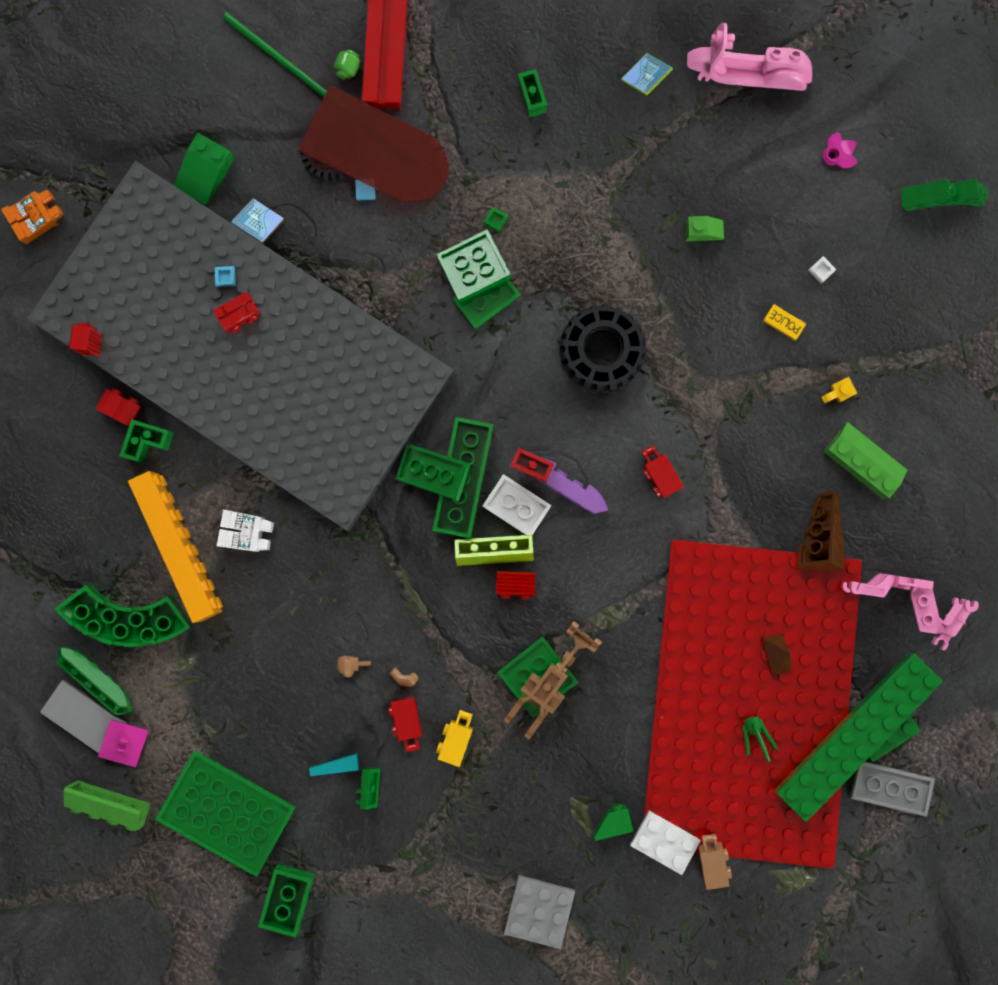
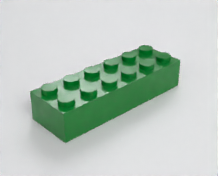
[432,417,494,539]

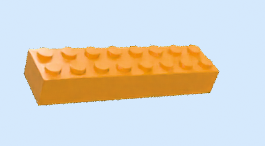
[128,471,223,623]

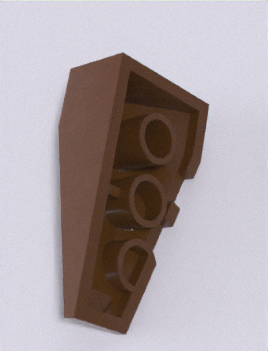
[797,491,845,573]

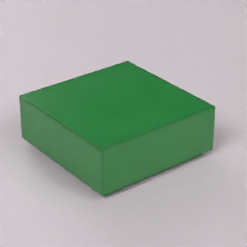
[483,206,509,233]

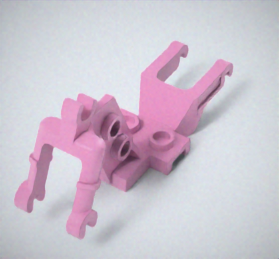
[841,573,979,650]

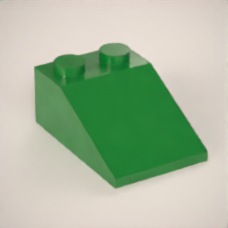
[174,133,235,206]

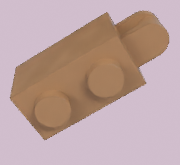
[698,834,732,890]

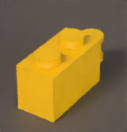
[436,710,473,767]

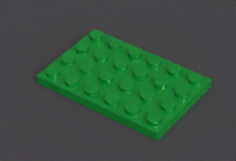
[155,750,296,877]

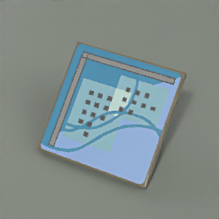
[231,198,284,244]

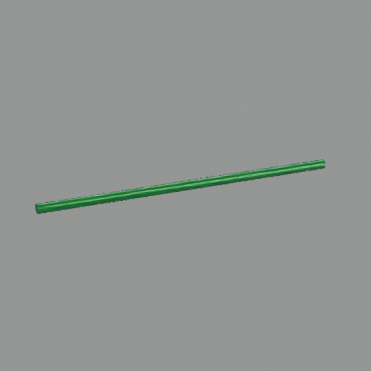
[223,12,417,168]

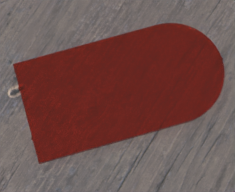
[298,85,448,203]

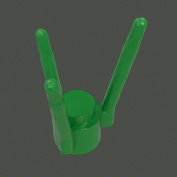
[741,716,778,762]

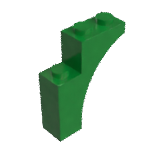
[901,179,988,211]

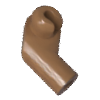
[389,667,418,686]

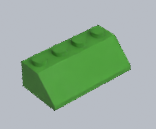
[823,422,907,499]
[63,781,151,831]

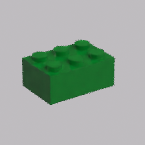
[258,864,315,938]

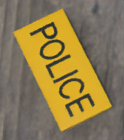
[763,304,806,341]

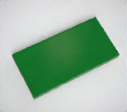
[395,443,471,501]

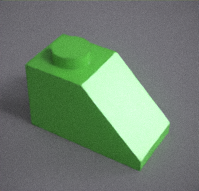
[685,216,724,241]

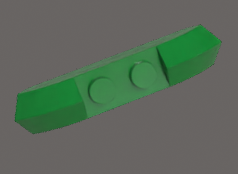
[57,646,132,715]

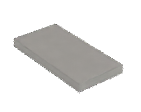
[40,680,127,753]
[849,762,935,817]

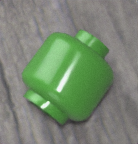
[333,49,361,80]

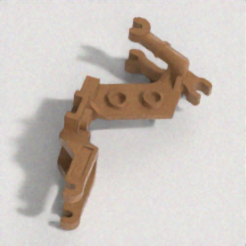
[504,621,602,740]

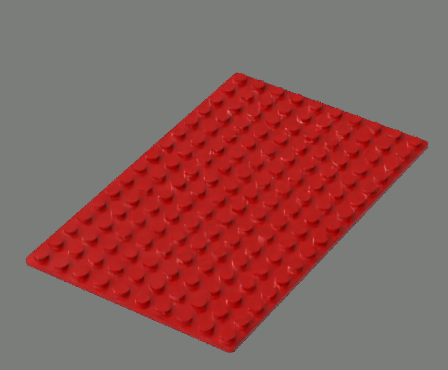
[644,540,862,868]

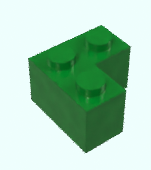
[120,419,174,464]

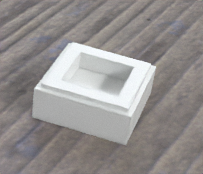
[808,256,836,284]

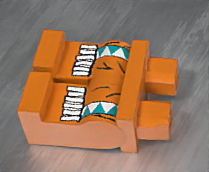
[1,190,64,244]

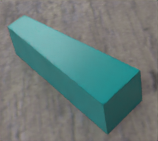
[309,753,360,776]

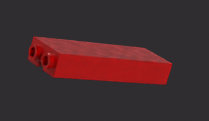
[362,0,408,109]

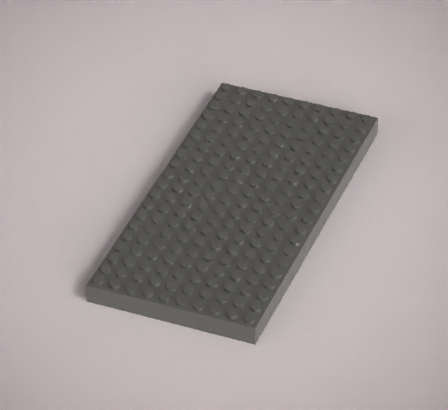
[27,161,454,531]

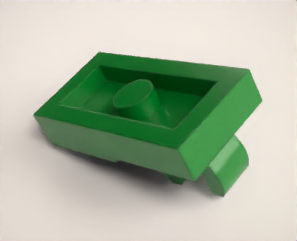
[355,767,380,810]

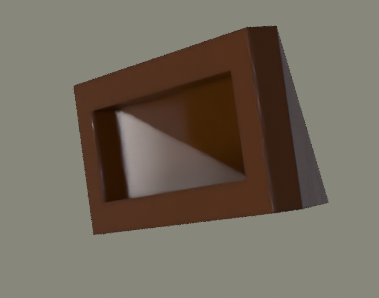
[762,633,791,676]

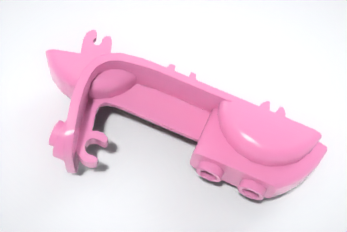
[687,22,812,91]

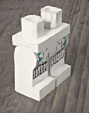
[217,510,274,552]

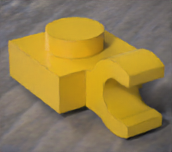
[821,377,857,404]

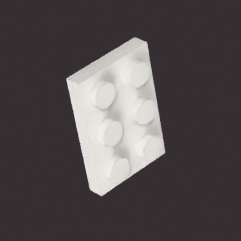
[482,474,552,535]
[630,810,701,875]

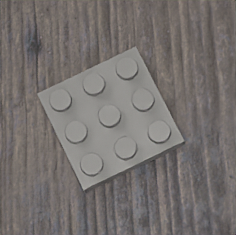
[504,875,575,949]

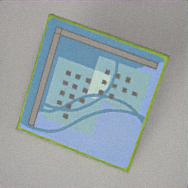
[621,53,673,96]

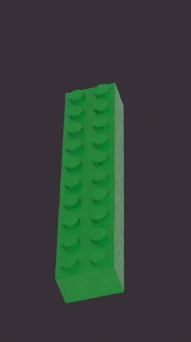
[774,653,943,822]

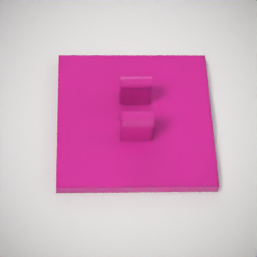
[98,720,149,767]

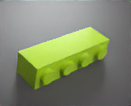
[455,535,534,566]

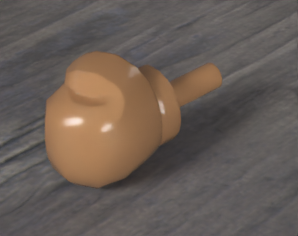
[337,656,371,677]

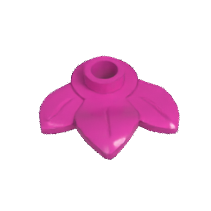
[822,132,857,168]

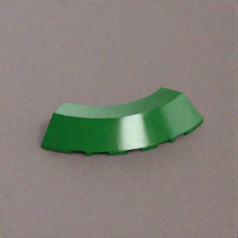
[54,584,191,647]

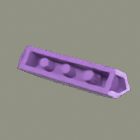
[537,459,608,514]

